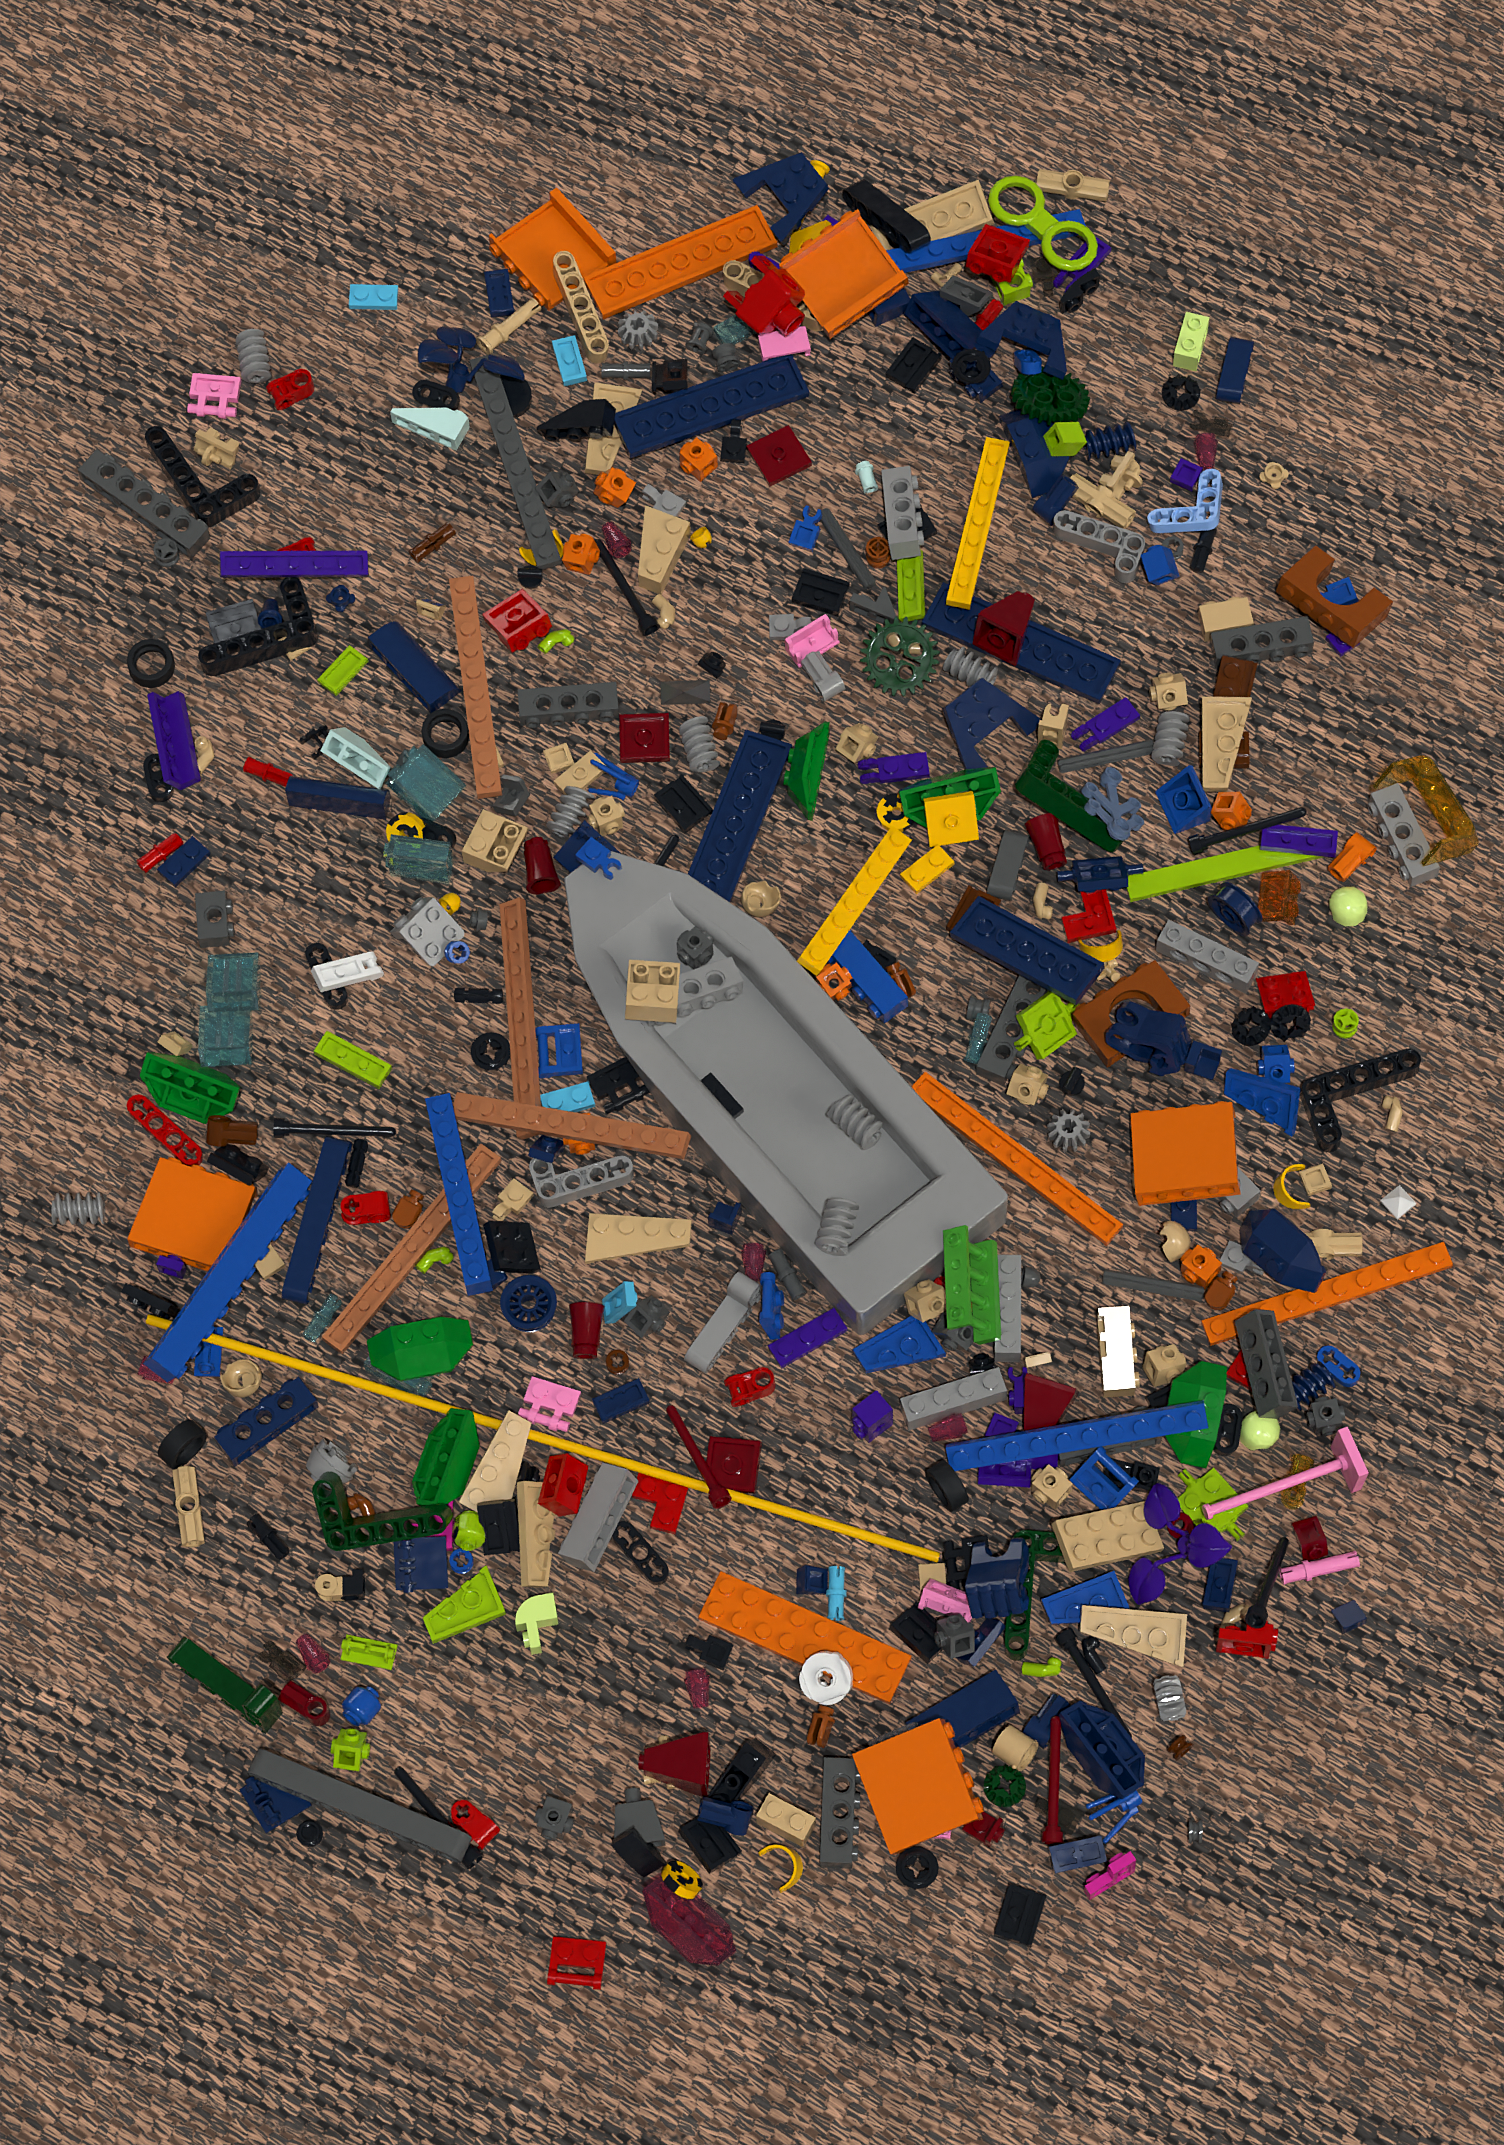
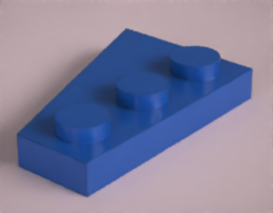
[1224,1068,1300,1137]
[853,1316,946,1374]
[1041,1571,1130,1625]

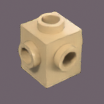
[1149,673,1188,710]
[836,723,878,763]
[587,796,625,836]
[1006,1063,1049,1105]
[904,1279,946,1323]
[1143,1344,1186,1387]
[1031,1464,1073,1510]

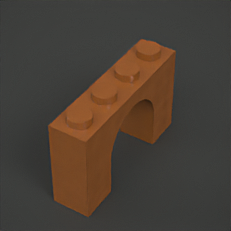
[1276,546,1393,648]
[1072,960,1191,1068]

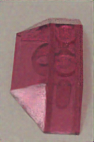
[642,1876,736,1966]

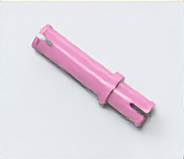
[1279,1551,1360,1585]

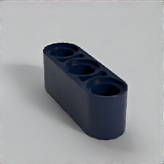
[1216,337,1254,404]

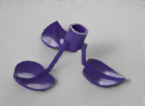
[1129,1483,1232,1605]

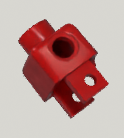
[723,256,805,336]

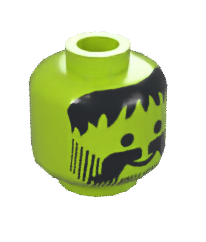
[452,1511,485,1551]

